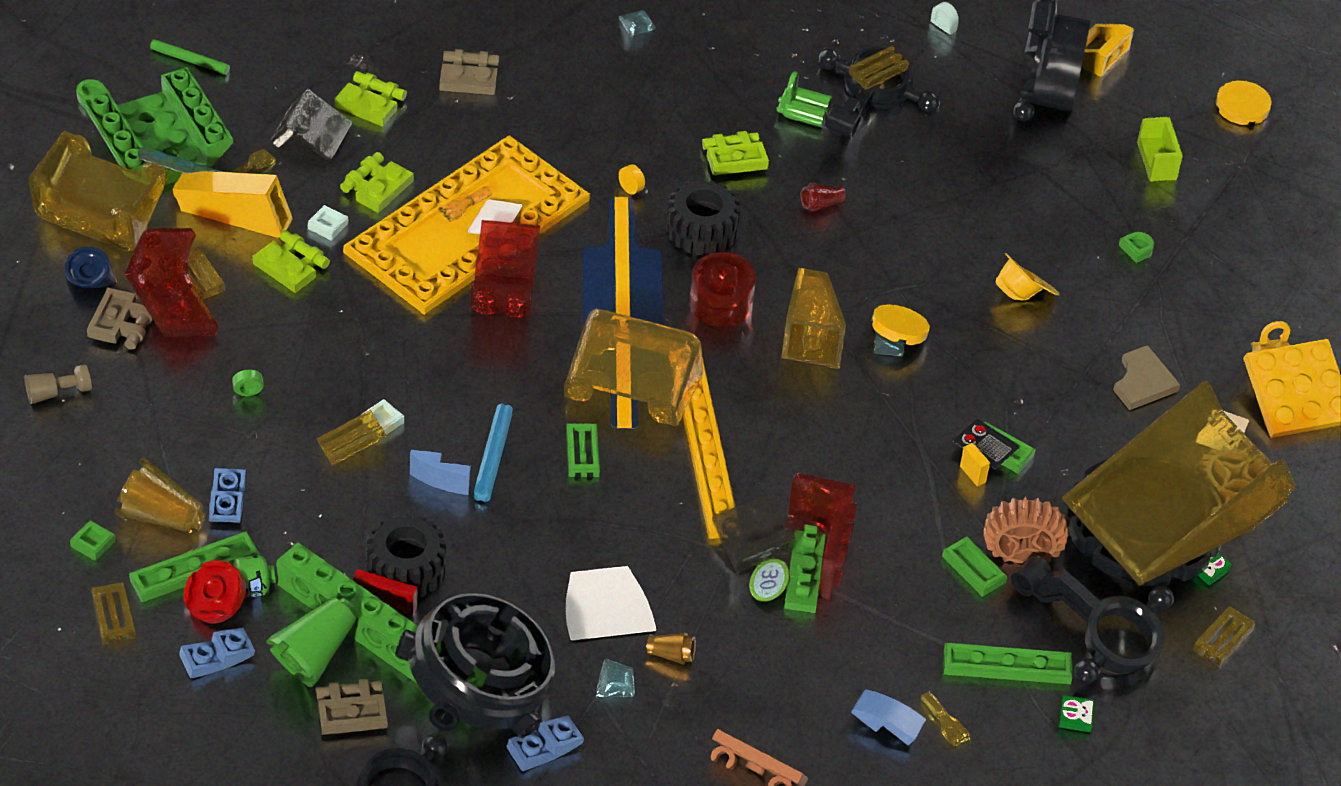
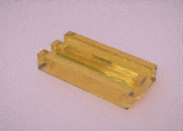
[848,46,909,90]
[171,246,225,301]
[317,410,386,465]
[91,582,136,644]
[1193,606,1255,667]

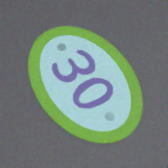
[749,559,789,601]

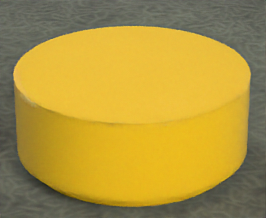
[619,164,645,195]

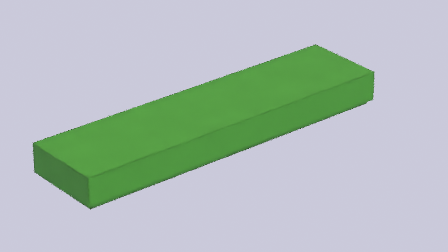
[129,531,259,603]
[943,642,1072,685]

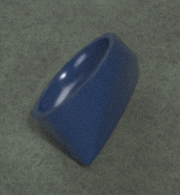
[65,247,116,288]

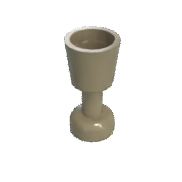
[24,364,92,405]

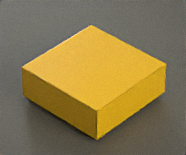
[960,443,990,487]

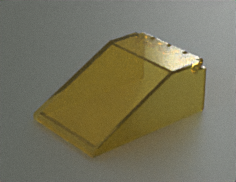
[1061,380,1296,586]

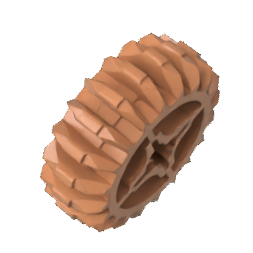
[984,496,1068,564]

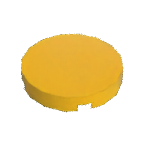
[1216,81,1272,125]
[871,304,930,345]

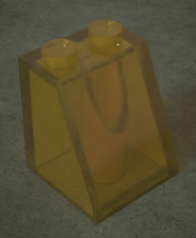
[781,268,846,369]

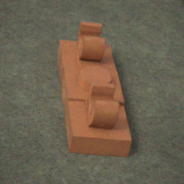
[711,729,809,786]

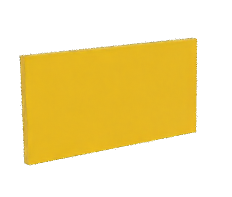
[343,135,590,315]

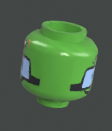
[233,555,276,598]

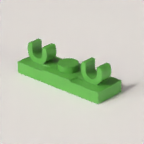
[784,524,826,613]

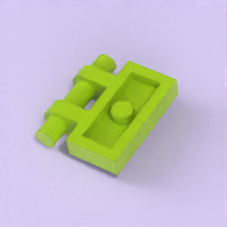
[334,71,407,127]
[702,131,769,176]
[340,152,414,213]
[253,230,330,293]

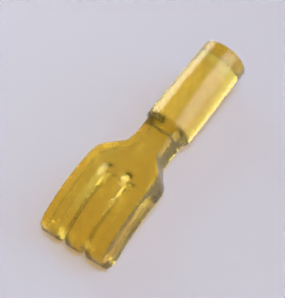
[229,149,276,174]
[438,186,492,222]
[921,691,971,746]

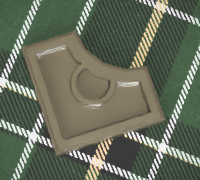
[1113,345,1180,410]

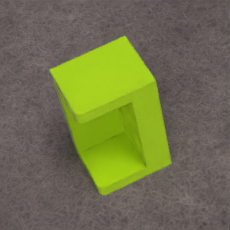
[1137,117,1183,181]

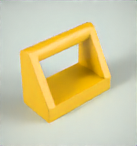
[1081,24,1134,77]

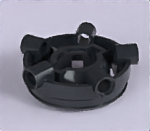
[395,593,555,739]

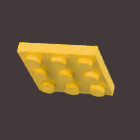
[1243,339,1341,438]

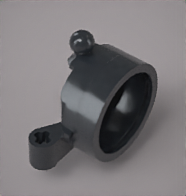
[1013,0,1091,121]

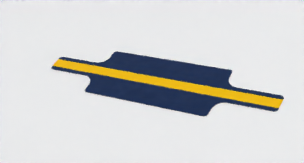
[582,197,665,428]

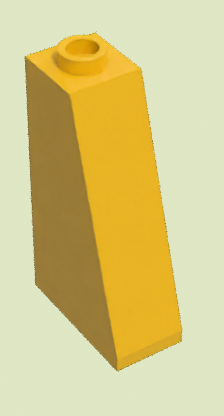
[173,171,293,238]

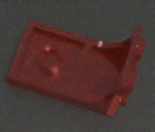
[470,220,540,318]
[124,228,219,337]
[788,473,858,600]

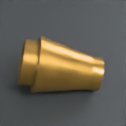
[647,632,695,664]

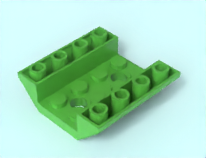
[82,67,233,188]

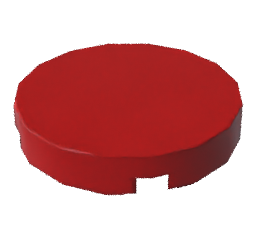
[184,560,246,624]

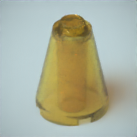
[114,458,207,533]

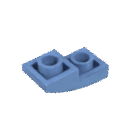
[410,450,471,495]
[209,468,246,523]
[179,627,255,678]
[851,689,926,746]
[507,715,584,771]

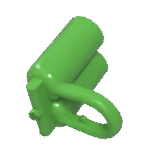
[776,71,832,127]

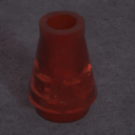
[801,183,845,212]

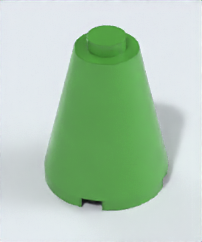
[266,597,356,687]

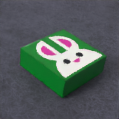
[1197,553,1232,586]
[1059,695,1095,732]

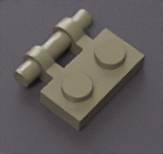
[440,49,499,95]
[87,288,156,349]
[316,678,387,735]

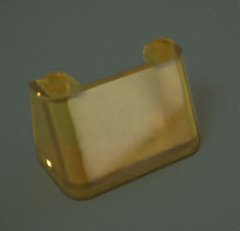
[28,131,167,251]
[564,309,703,427]

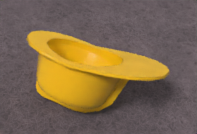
[995,253,1060,301]

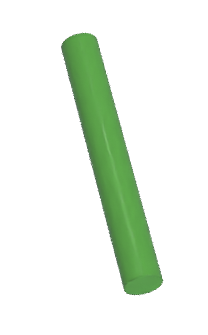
[150,39,230,75]

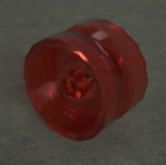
[689,252,757,327]

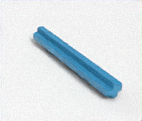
[474,404,513,502]

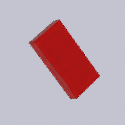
[353,569,417,615]

